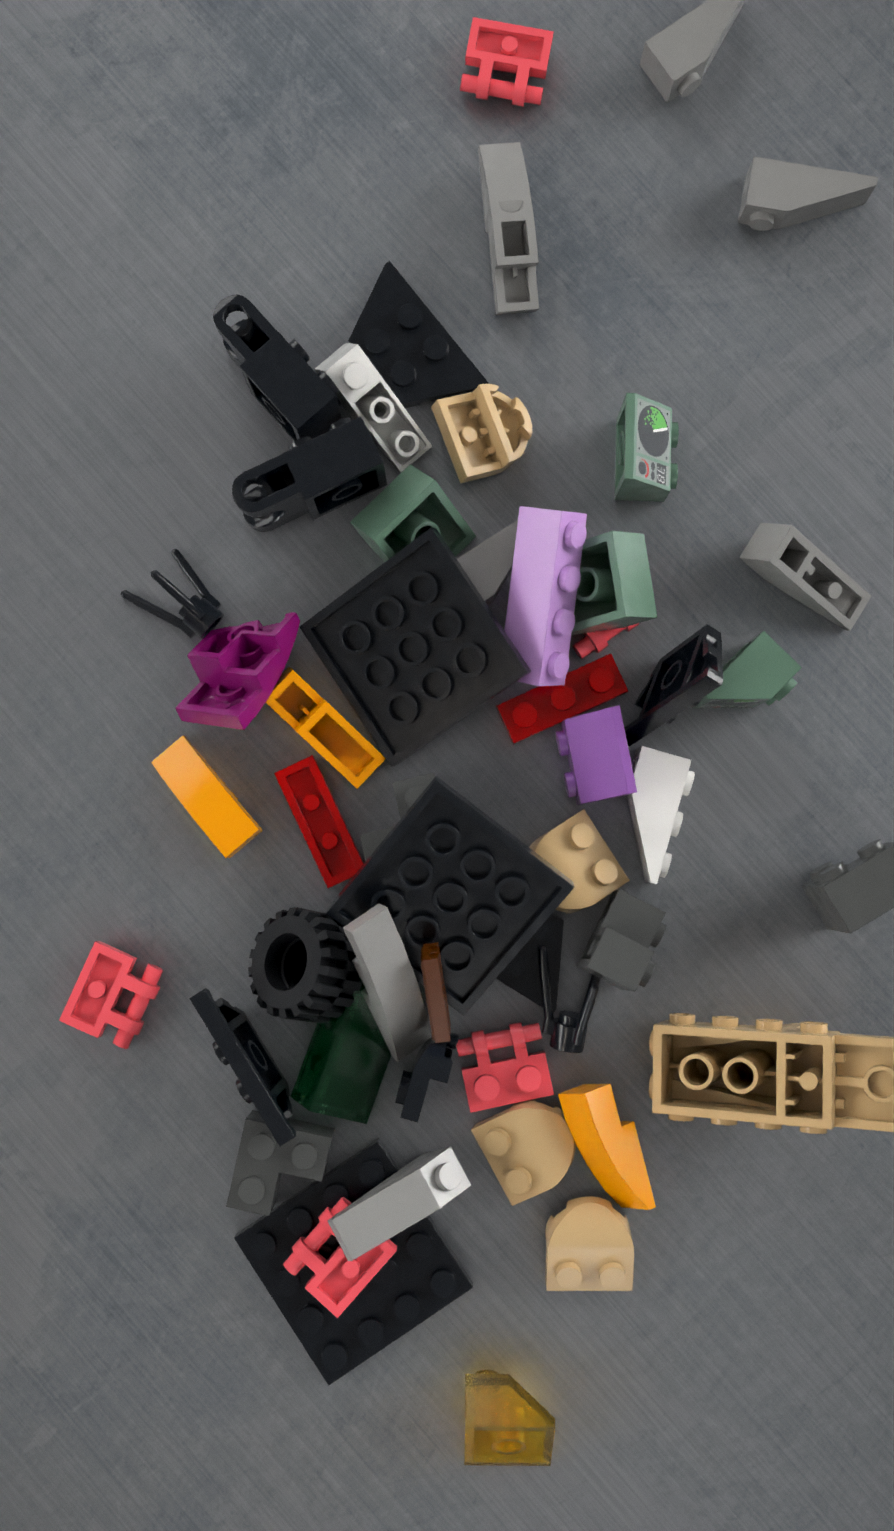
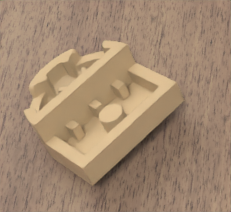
[431,384,532,484]
[529,809,630,914]
[471,1099,577,1206]
[545,1196,634,1291]

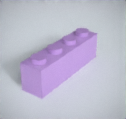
[504,506,587,686]

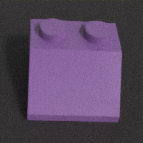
[556,705,637,805]

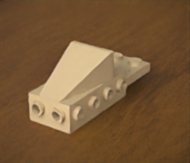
[649,1013,894,1134]

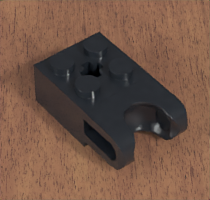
[213,294,342,441]
[232,416,387,532]

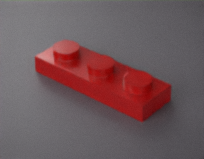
[496,653,629,745]
[274,755,364,889]

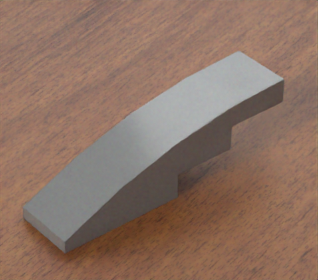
[343,903,431,1062]

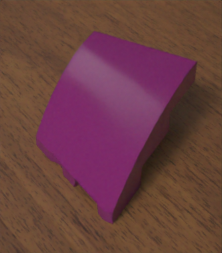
[175,612,300,730]

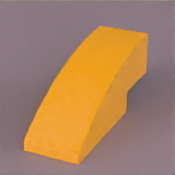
[265,667,386,789]
[151,735,263,858]
[558,1084,656,1210]

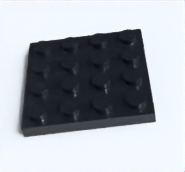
[300,528,531,767]
[326,776,575,1016]
[234,1138,473,1386]

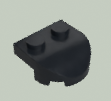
[395,1032,459,1123]

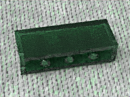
[290,978,418,1124]

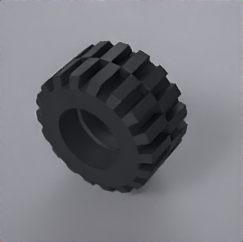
[248,907,362,1023]

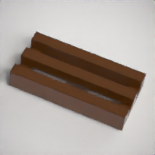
[421,942,451,1043]

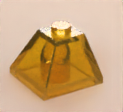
[464,1370,555,1466]

